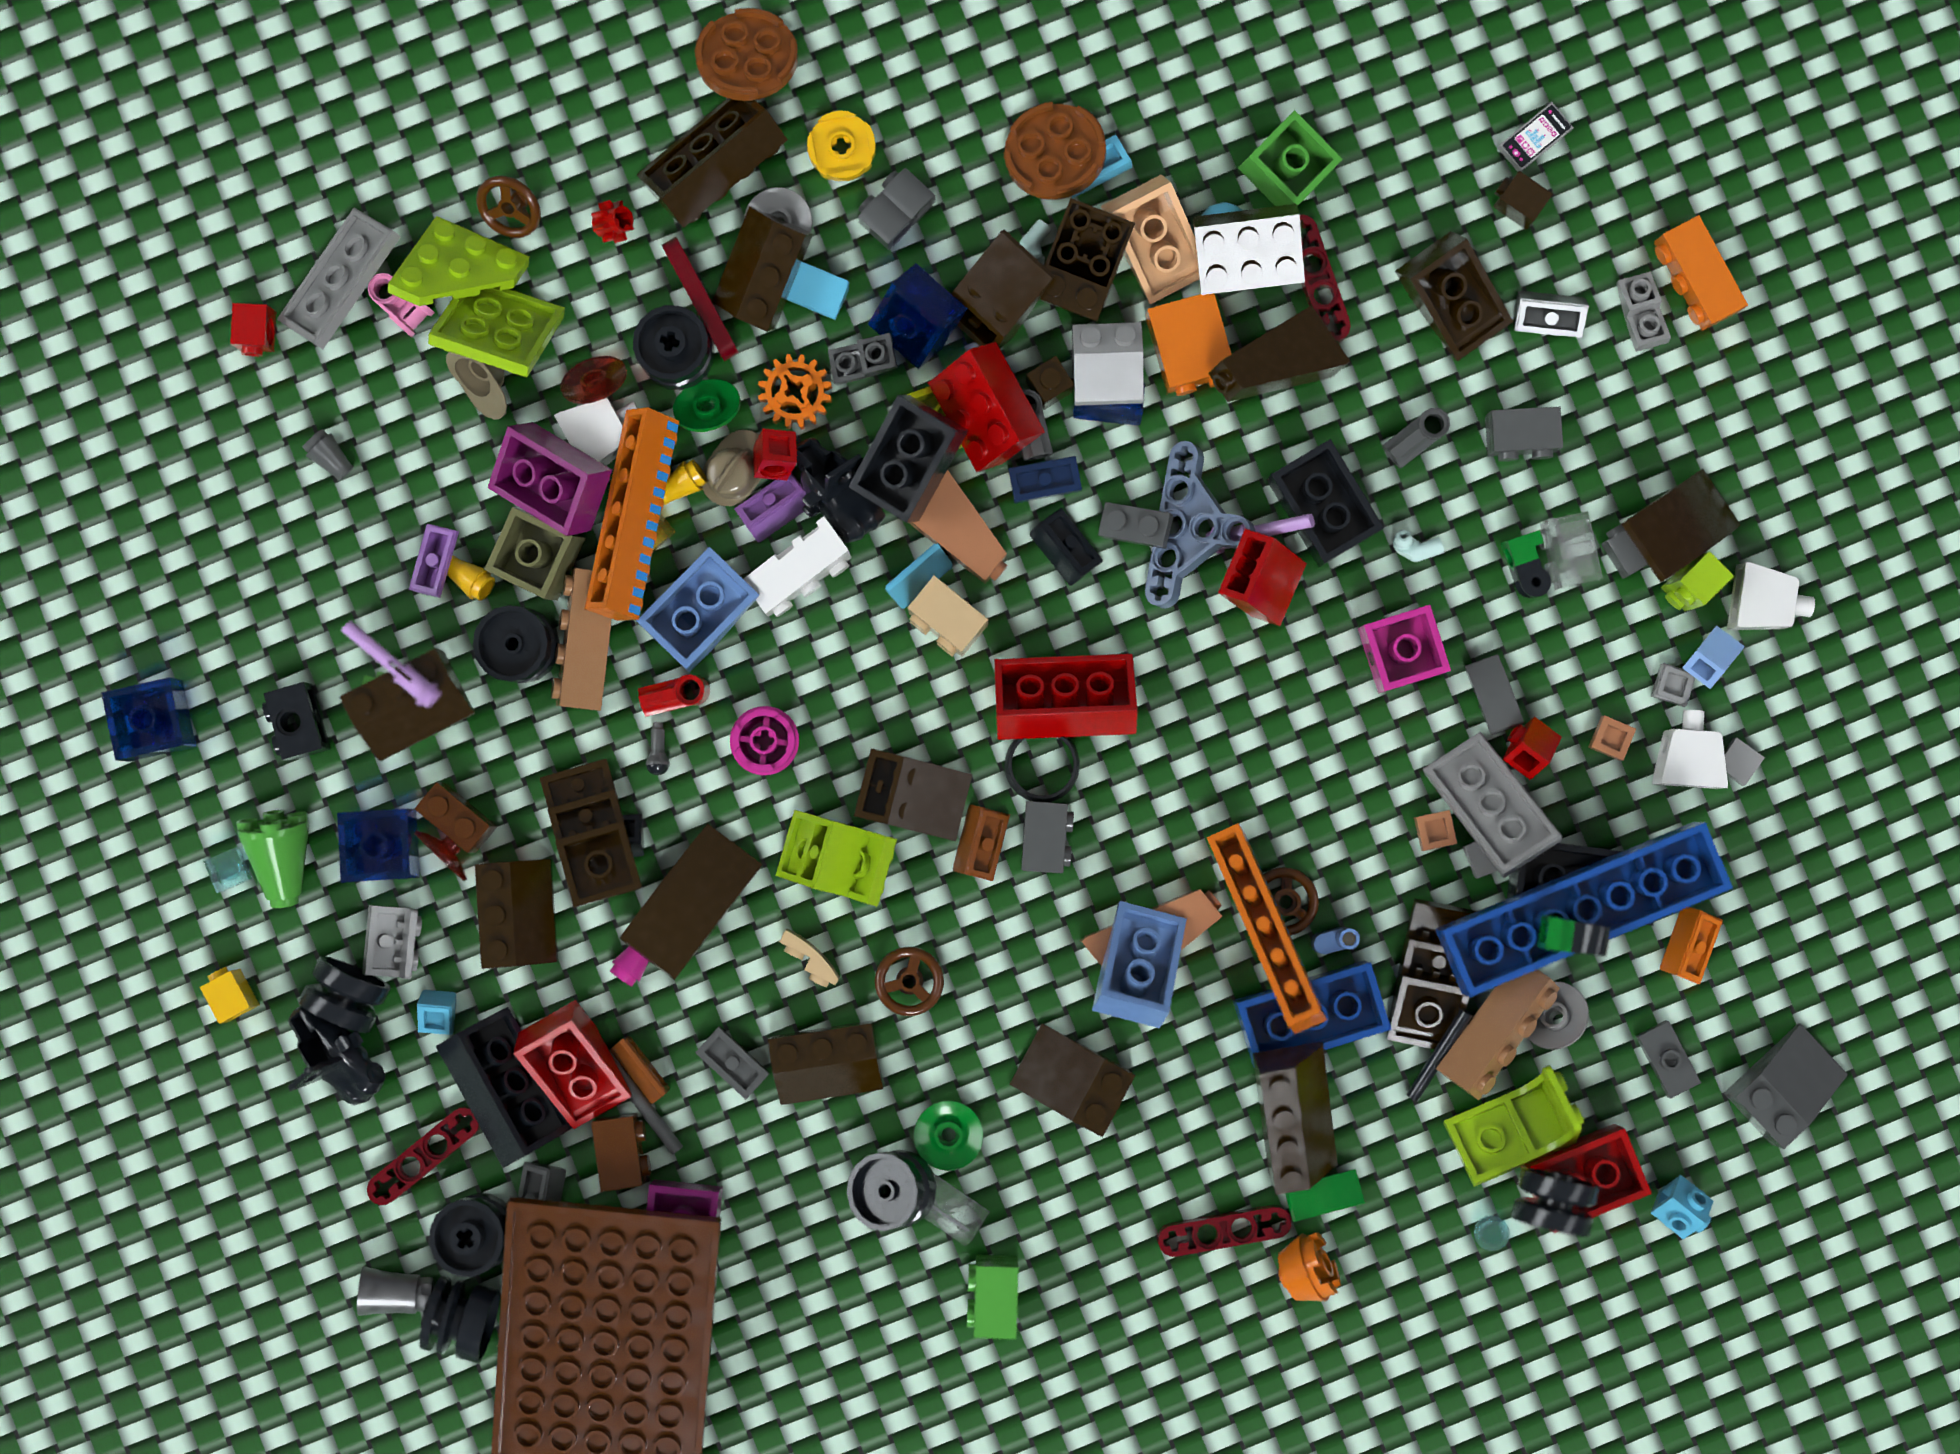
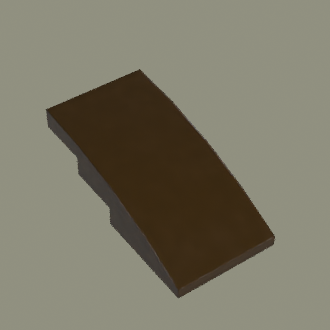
[1621,469,1741,583]
[540,759,642,908]
[619,823,762,980]
[1386,898,1477,1049]

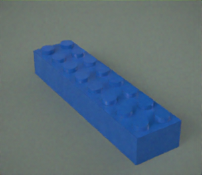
[1435,822,1733,997]

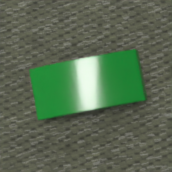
[1285,1169,1365,1222]

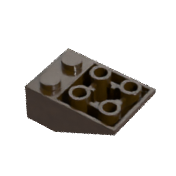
[1039,198,1135,323]
[941,229,1055,348]
[854,748,972,841]

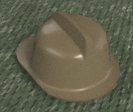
[446,352,507,420]
[702,430,762,506]

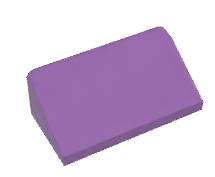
[734,473,806,542]
[408,524,459,598]

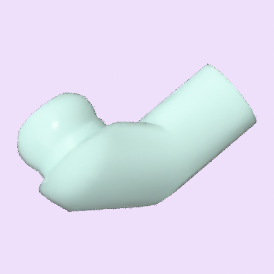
[1019,219,1051,265]

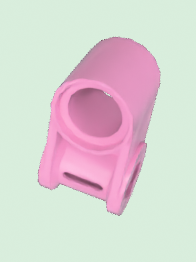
[367,273,435,338]

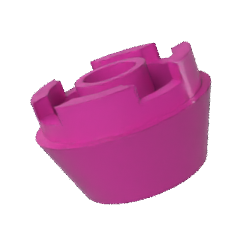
[730,706,799,775]

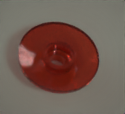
[560,356,627,404]
[414,830,467,882]

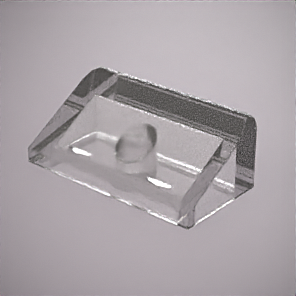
[924,1174,990,1246]

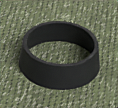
[1004,737,1080,803]

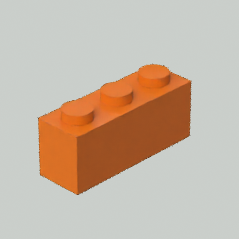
[1654,215,1748,331]

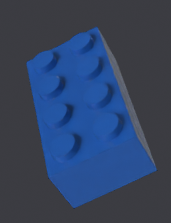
[1233,960,1392,1067]

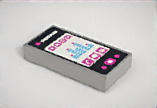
[1498,102,1574,172]

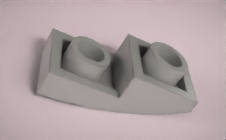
[1617,271,1671,352]

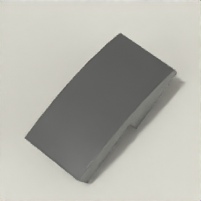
[828,333,898,386]
[1465,654,1524,735]

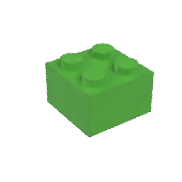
[1238,110,1343,206]
[967,1255,1019,1339]

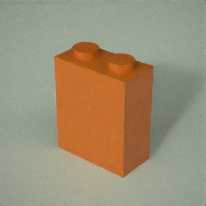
[1145,294,1232,396]

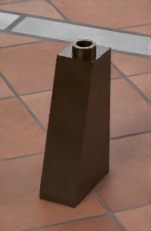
[1208,305,1351,402]

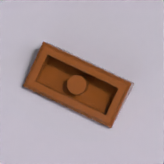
[953,805,1010,881]
[610,1036,670,1104]

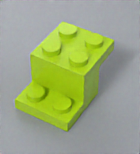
[775,810,897,907]

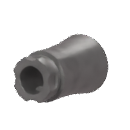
[357,1266,434,1316]

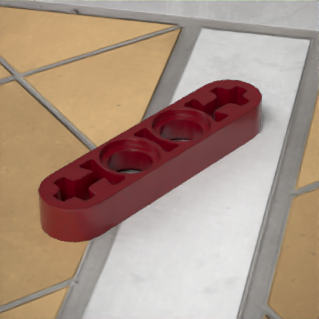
[1299,215,1351,343]
[661,237,739,361]
[367,1106,481,1205]
[1157,1205,1292,1257]

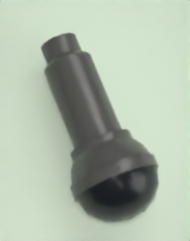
[646,722,670,775]

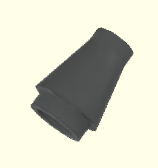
[302,429,354,481]

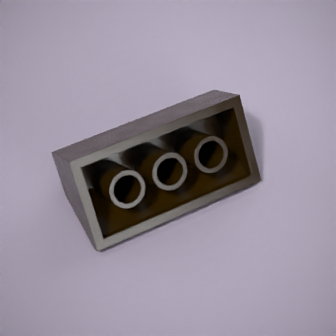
[637,98,788,228]
[1253,1041,1338,1195]

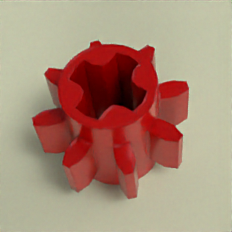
[591,200,634,243]

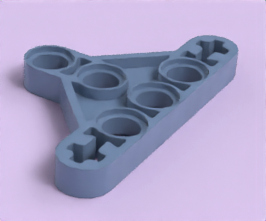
[1145,441,1255,609]

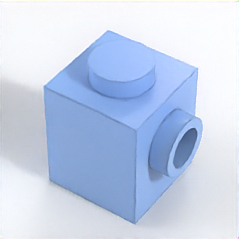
[1682,625,1745,689]

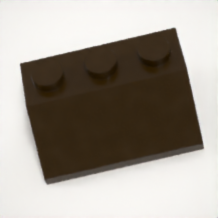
[712,206,813,332]
[339,648,476,761]
[475,859,558,969]
[768,1020,883,1105]

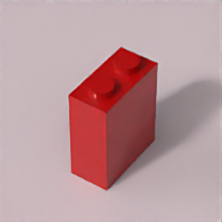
[1218,529,1307,626]

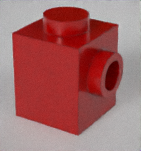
[1503,716,1562,780]

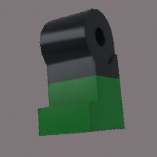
[1500,530,1551,599]
[1537,915,1610,957]

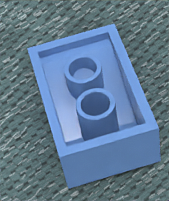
[637,547,760,673]
[1092,901,1187,1028]

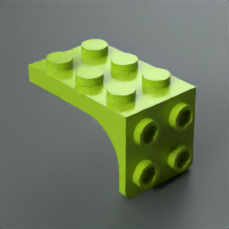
[1443,1065,1584,1187]

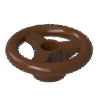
[476,176,541,238]
[1263,867,1319,936]
[875,947,944,1016]

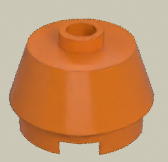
[1278,1232,1341,1301]

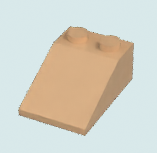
[1101,175,1199,305]

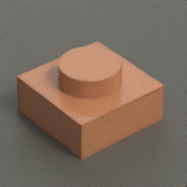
[1588,715,1636,761]
[1414,810,1457,851]

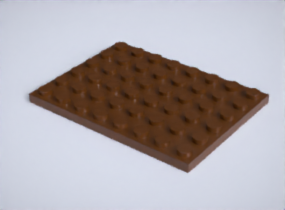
[491,1197,722,1454]

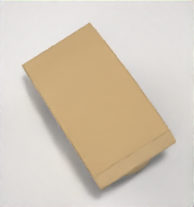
[779,929,840,988]

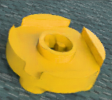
[807,111,876,182]

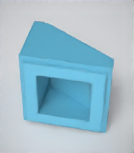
[417,990,456,1035]

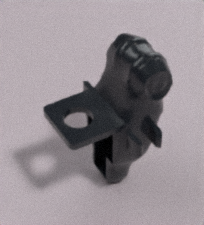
[796,438,885,543]
[288,1006,385,1106]

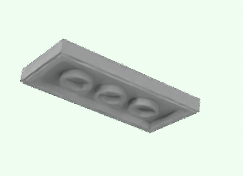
[277,208,401,350]
[1423,732,1562,878]

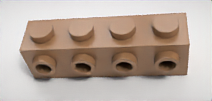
[551,568,612,711]
[1436,970,1560,1100]

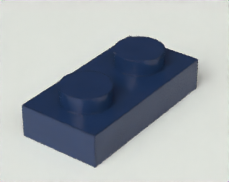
[1008,456,1082,504]

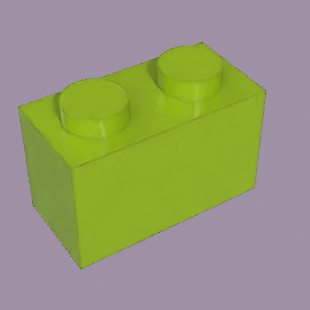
[1661,551,1734,612]

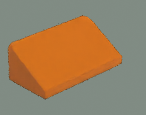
[1660,907,1723,985]

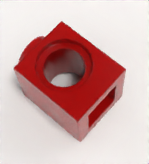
[230,303,276,357]
[753,428,797,481]

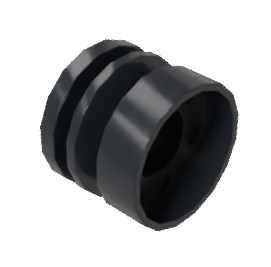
[419,1276,501,1363]

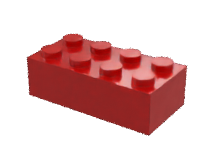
[994,654,1137,740]

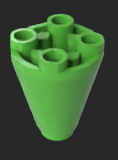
[236,810,309,908]

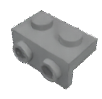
[362,905,422,979]

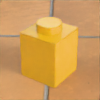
[200,967,260,1024]

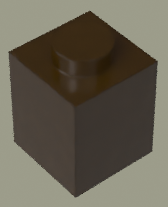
[1493,171,1553,230]
[1026,356,1074,410]

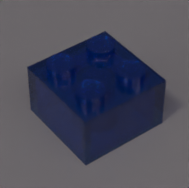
[868,263,967,370]
[101,677,196,762]
[337,808,420,883]

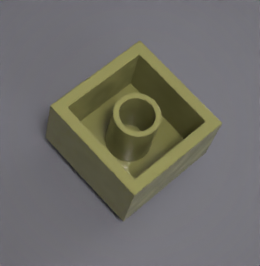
[484,507,586,601]

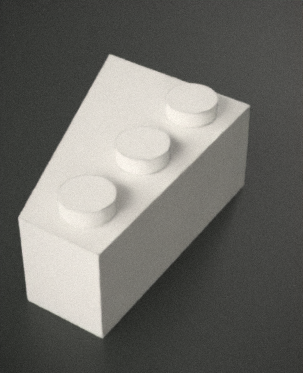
[744,516,852,617]

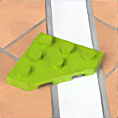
[388,216,529,306]

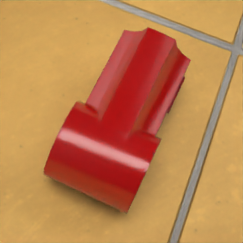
[638,674,710,717]

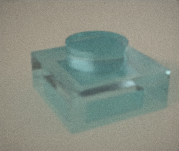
[203,847,252,893]

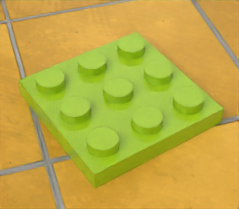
[428,287,565,377]

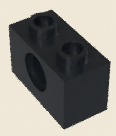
[262,682,331,761]

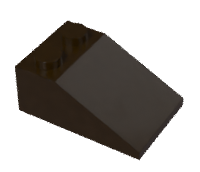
[1395,231,1513,361]
[1010,1023,1136,1138]

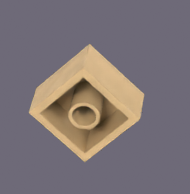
[908,576,988,657]

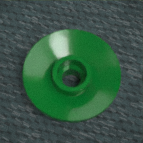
[673,379,741,432]
[914,1100,983,1171]

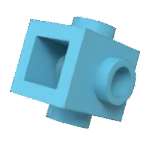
[1651,1175,1714,1239]

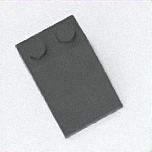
[1723,1023,1848,1149]

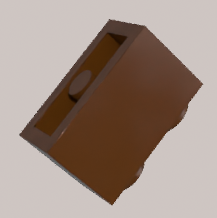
[414,782,498,853]
[591,1113,651,1192]

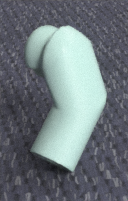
[1393,530,1444,562]

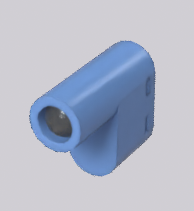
[1311,927,1360,954]

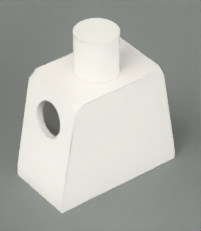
[554,397,637,466]
[1727,562,1815,630]
[1652,710,1728,789]

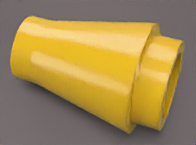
[663,459,708,505]
[447,555,495,601]

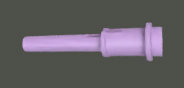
[1206,514,1314,554]
[342,621,442,708]

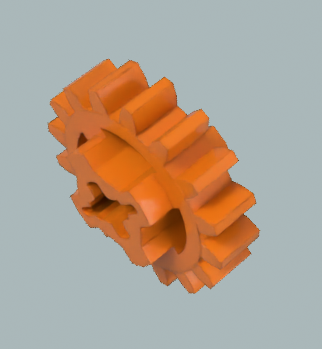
[758,354,832,430]

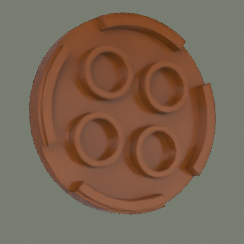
[695,8,798,101]
[1004,102,1107,200]

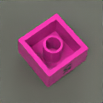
[1358,605,1451,694]

